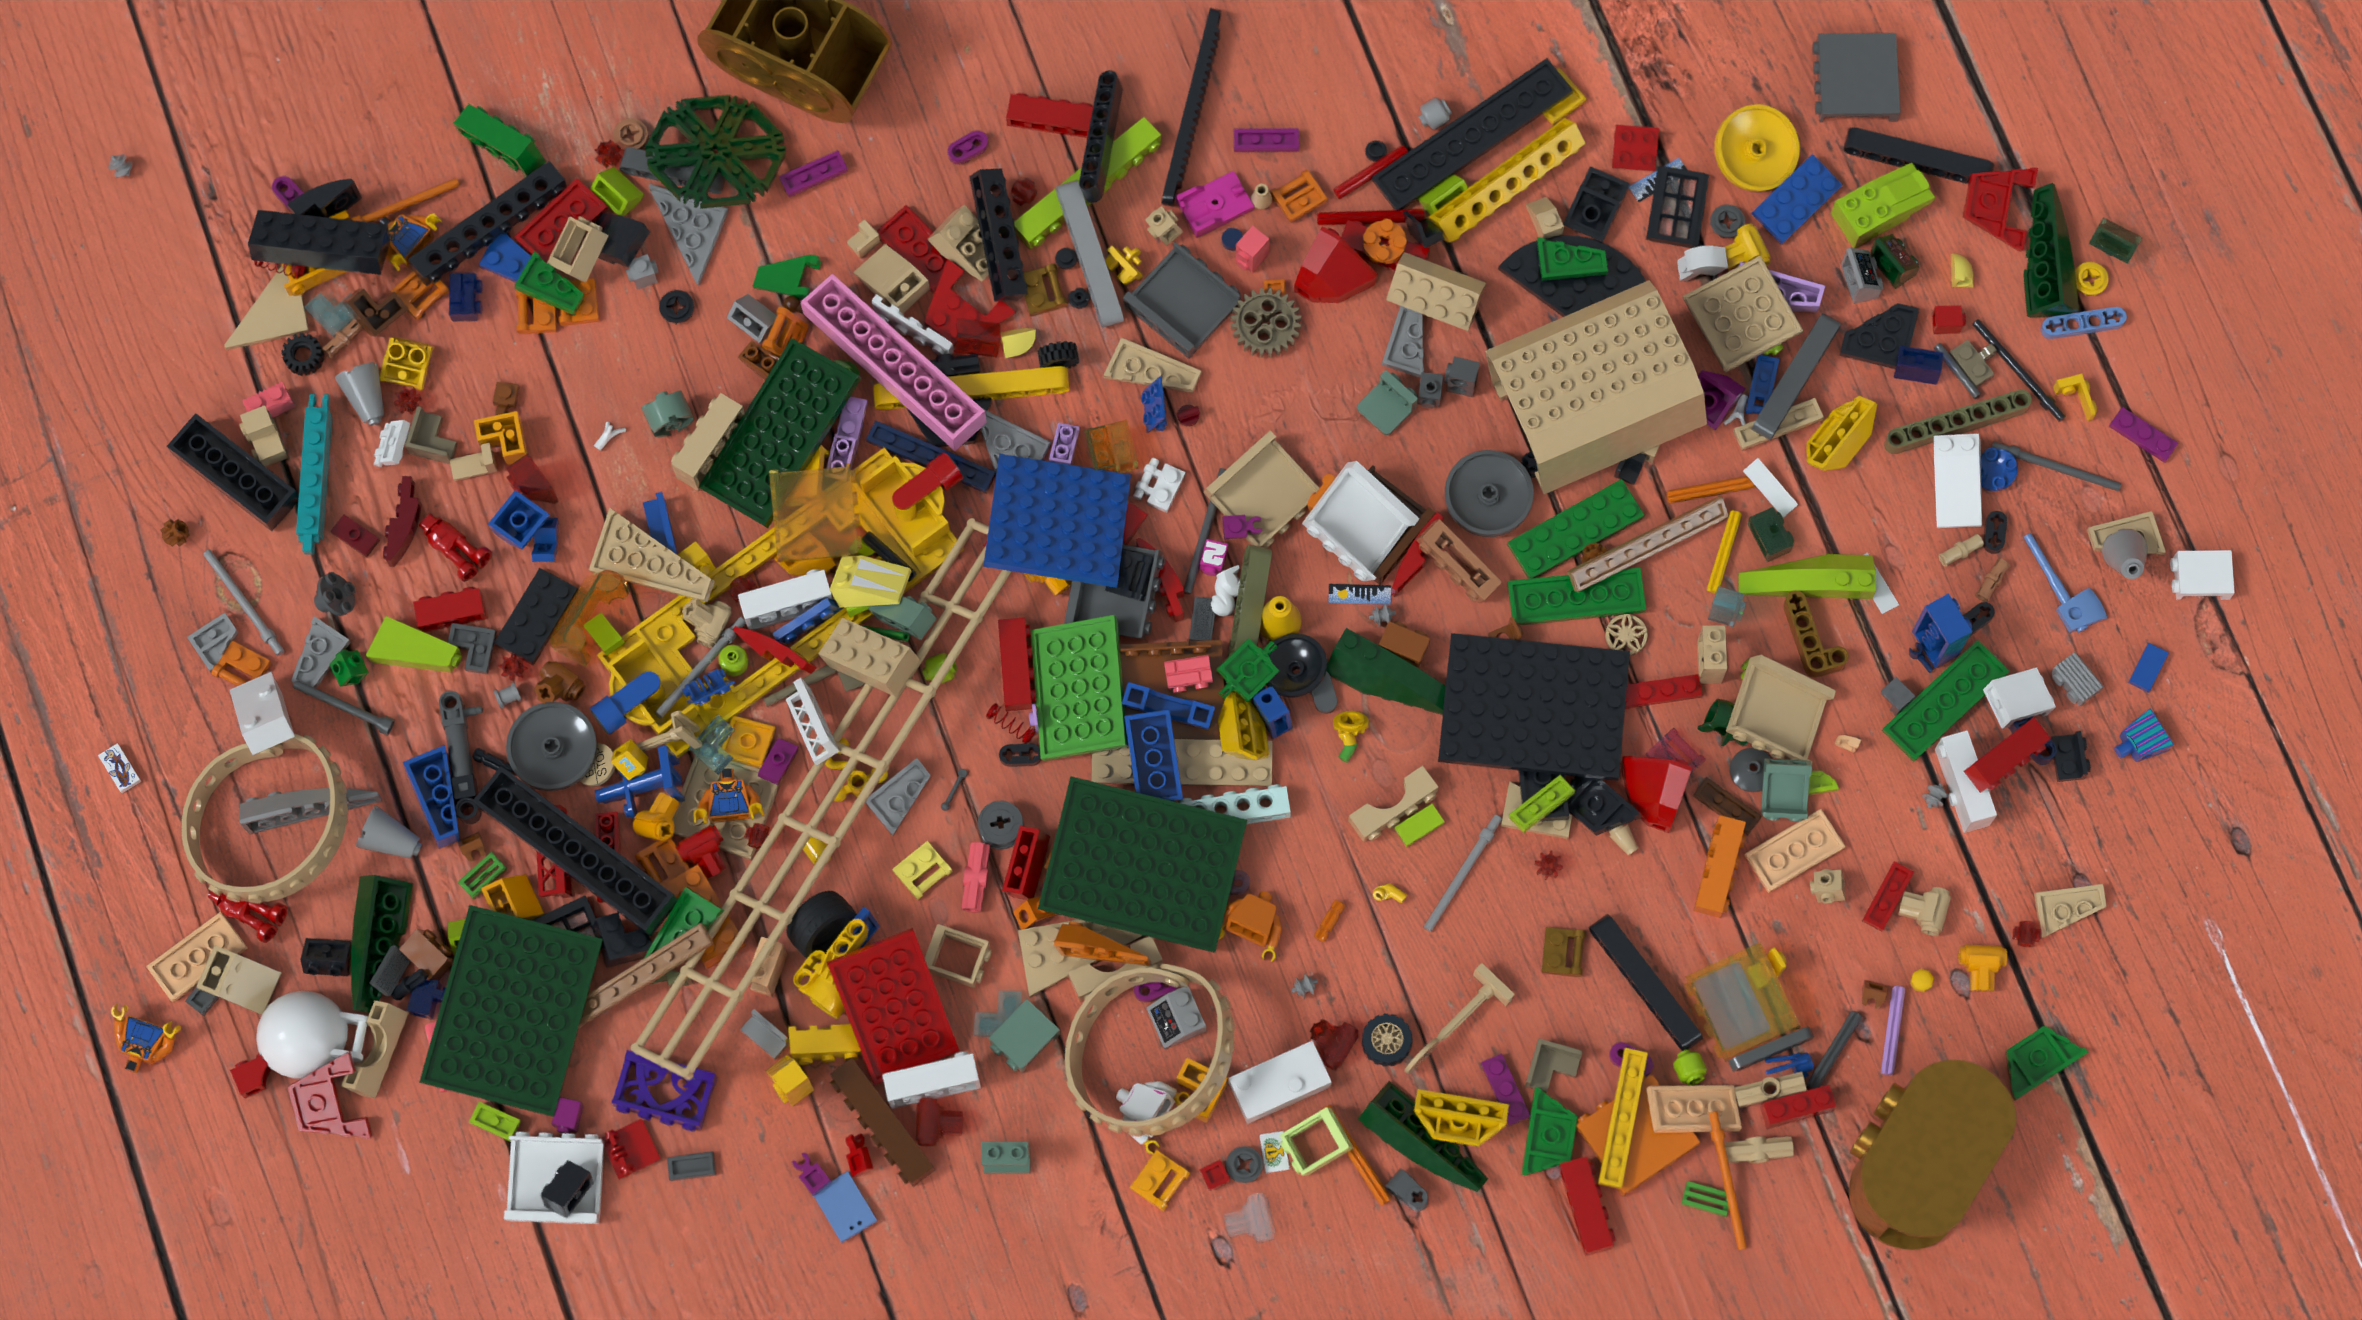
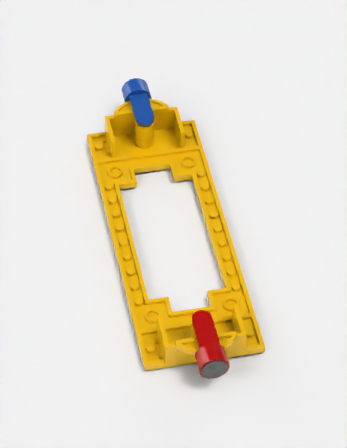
[590,448,964,758]

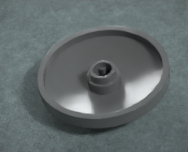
[1444,450,1534,537]
[506,702,597,791]

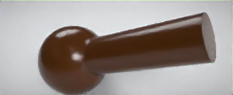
[783,296,804,315]

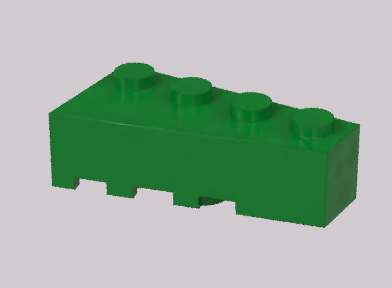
[453,104,546,177]

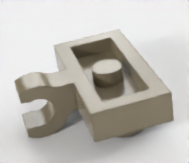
[1949,340,1997,388]

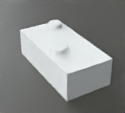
[738,569,833,631]
[230,672,295,755]
[1935,730,1997,833]
[1228,1041,1332,1124]
[882,1052,981,1109]

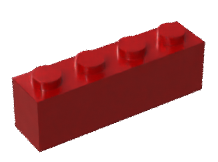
[1006,93,1093,138]
[1341,220,1430,271]
[998,617,1036,711]
[1963,717,2051,793]
[1559,1156,1616,1256]

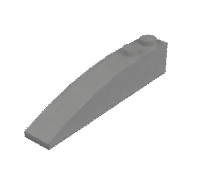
[239,788,382,835]

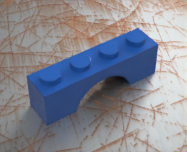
[1122,682,1215,731]

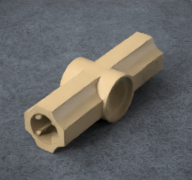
[1734,1072,1807,1108]
[1724,1136,1794,1163]

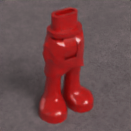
[419,513,492,582]
[208,891,288,943]

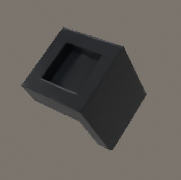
[1614,453,1646,485]

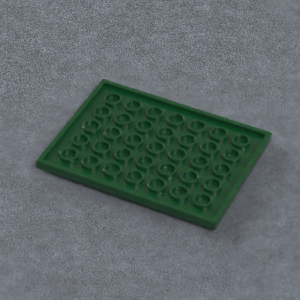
[1038,776,1247,953]
[419,905,603,1117]

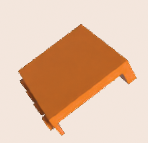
[1576,1074,1700,1197]

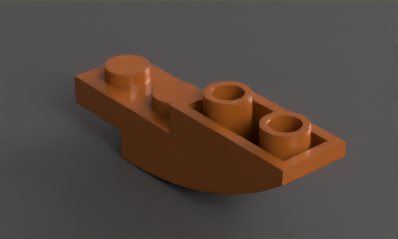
[738,340,779,380]

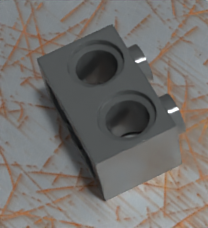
[1444,356,1480,397]

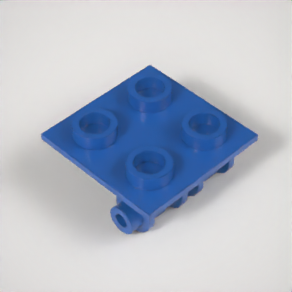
[1141,376,1167,433]
[682,669,735,705]

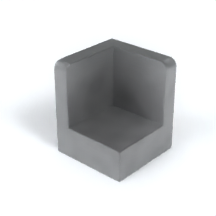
[1881,677,1915,716]

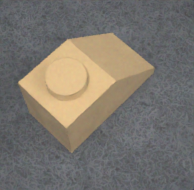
[1526,197,1564,239]

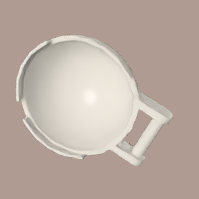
[256,991,369,1078]

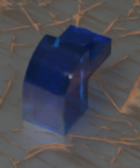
[407,980,446,1020]

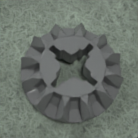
[1710,205,1745,239]
[1226,1146,1263,1184]

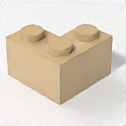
[239,405,289,467]

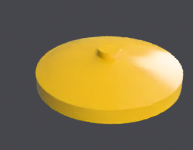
[1714,104,1800,192]

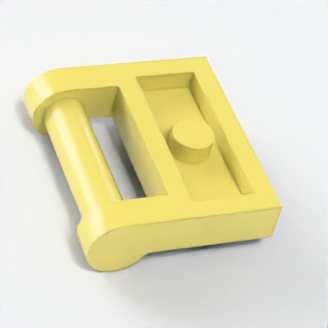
[892,841,953,900]

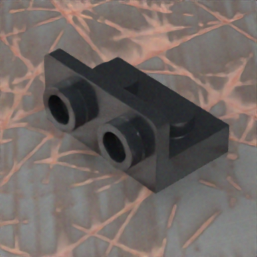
[2051,731,2090,782]
[300,938,351,976]

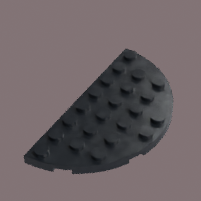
[1498,235,1646,317]

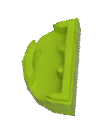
[1808,770,1839,795]

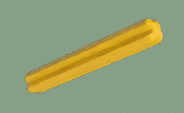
[1707,510,1742,594]

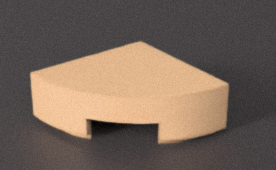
[1834,735,1861,753]

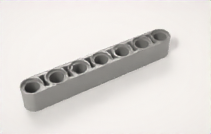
[1056,180,1124,328]

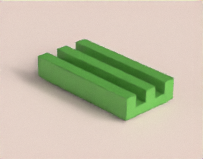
[458,852,507,900]
[1681,1181,1729,1217]

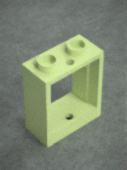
[1280,1107,1354,1176]

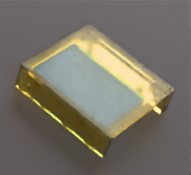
[1684,942,1801,1062]

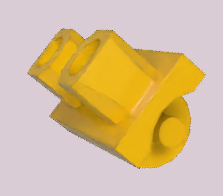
[1105,246,1144,285]

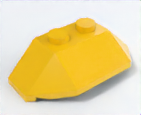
[1806,396,1877,471]
[1218,691,1269,760]
[1414,1089,1509,1147]

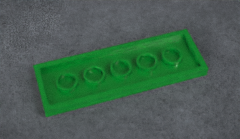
[1507,479,1645,579]
[1507,567,1646,625]
[1882,640,2010,762]

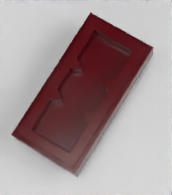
[330,514,380,558]

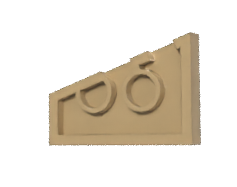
[1501,781,1572,839]
[2034,884,2107,938]

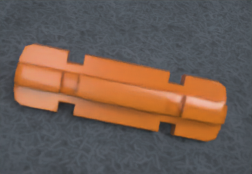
[1314,900,1345,943]

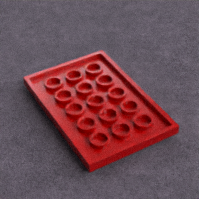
[826,928,960,1085]

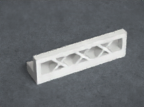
[786,677,839,765]

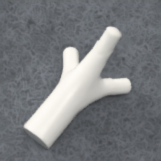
[1724,394,1748,425]
[594,422,626,451]

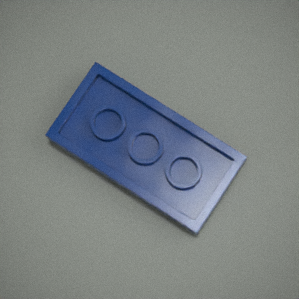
[1751,154,1843,244]

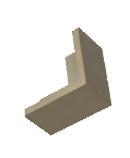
[404,406,458,464]
[1525,1038,1583,1093]

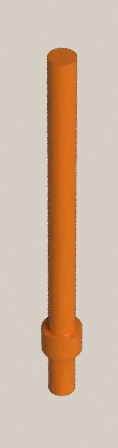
[351,178,459,222]
[1708,1111,1747,1250]

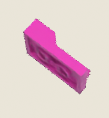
[1176,171,1254,238]

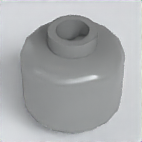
[1418,97,1452,130]

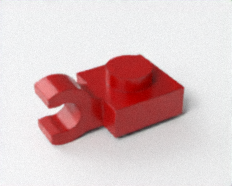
[845,1133,874,1177]

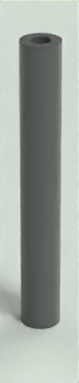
[1934,343,1981,399]

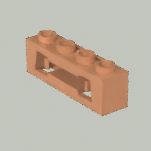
[1416,519,1502,603]

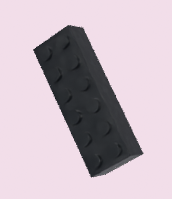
[248,210,390,275]
[167,413,299,532]

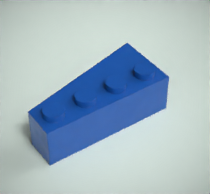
[403,745,460,849]

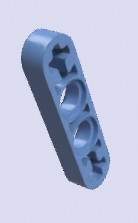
[2041,307,2127,339]

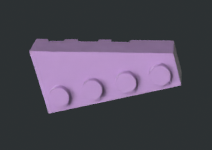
[1739,262,1825,312]

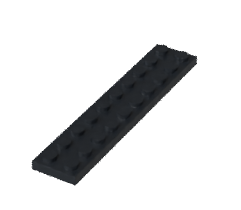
[1372,58,1573,211]

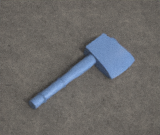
[2023,533,2107,633]

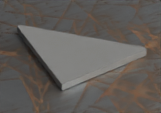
[649,184,729,286]
[980,409,1051,473]

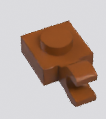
[493,382,519,416]

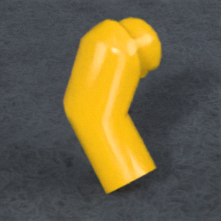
[1373,884,1407,904]

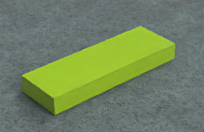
[1509,775,1575,833]

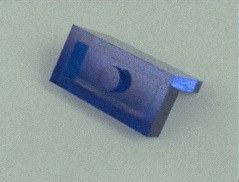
[1893,346,1943,385]

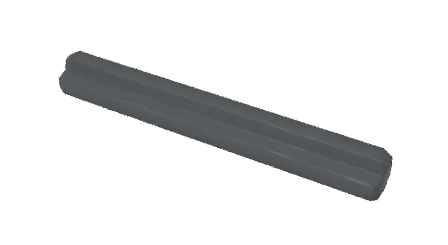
[1807,1011,1862,1089]

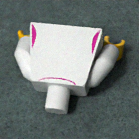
[1116,1081,1189,1154]

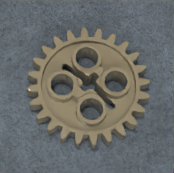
[1231,288,1301,358]

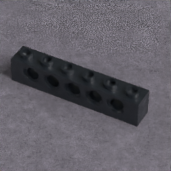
[969,168,1027,302]

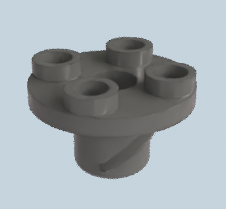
[314,572,355,616]

